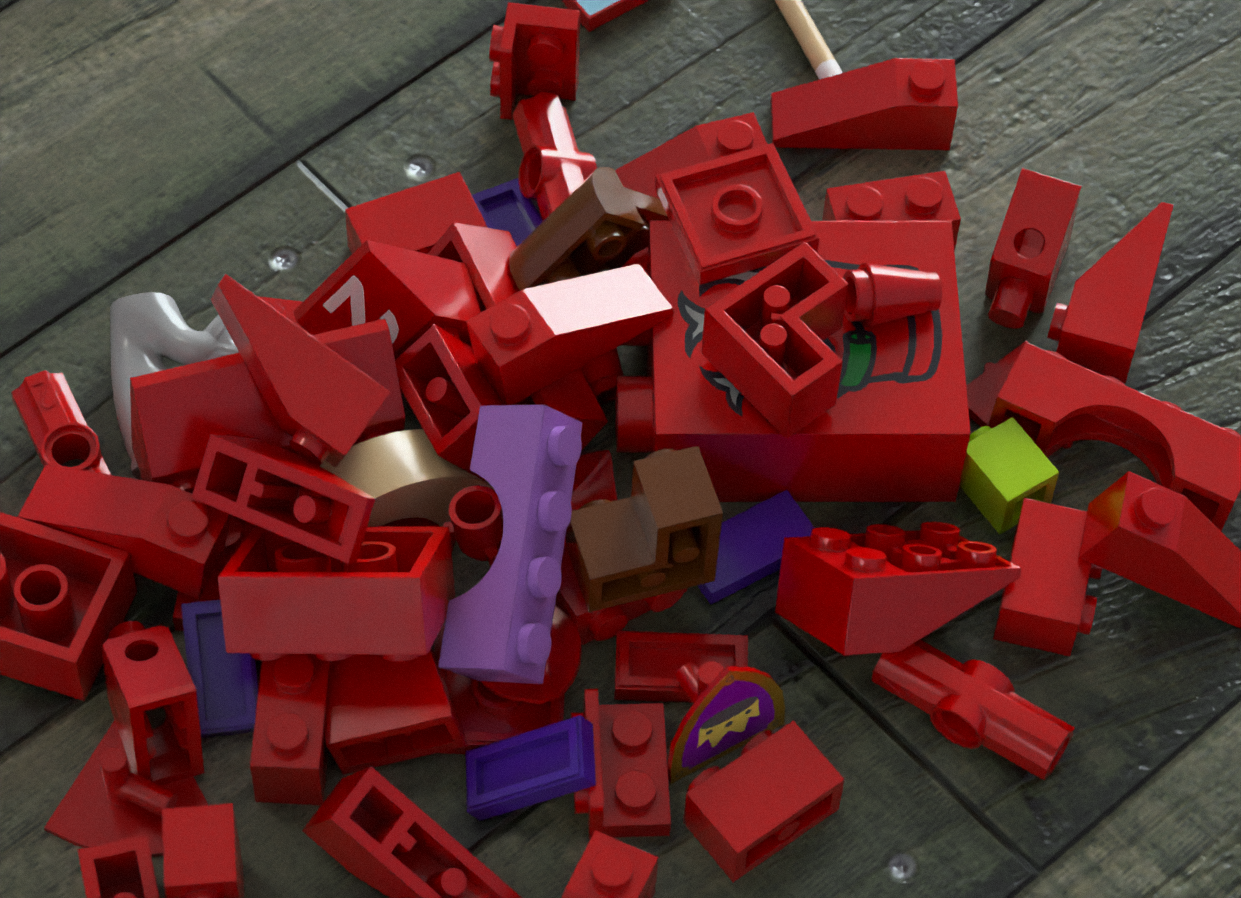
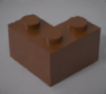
[566,446,723,613]

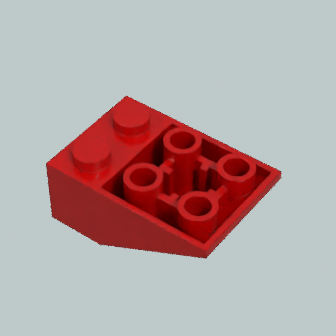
[775,521,1021,656]

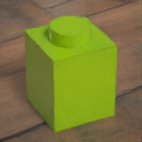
[959,417,1059,534]

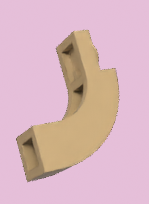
[319,429,495,527]

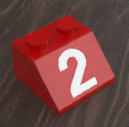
[293,240,481,394]

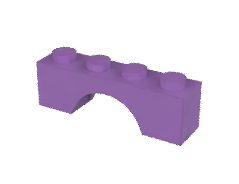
[438,405,583,684]

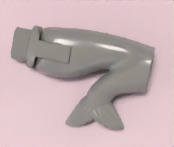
[110,292,239,480]

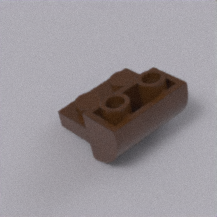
[509,167,669,291]

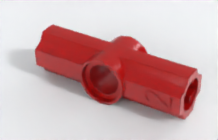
[512,92,597,221]
[11,370,111,475]
[871,640,1075,780]

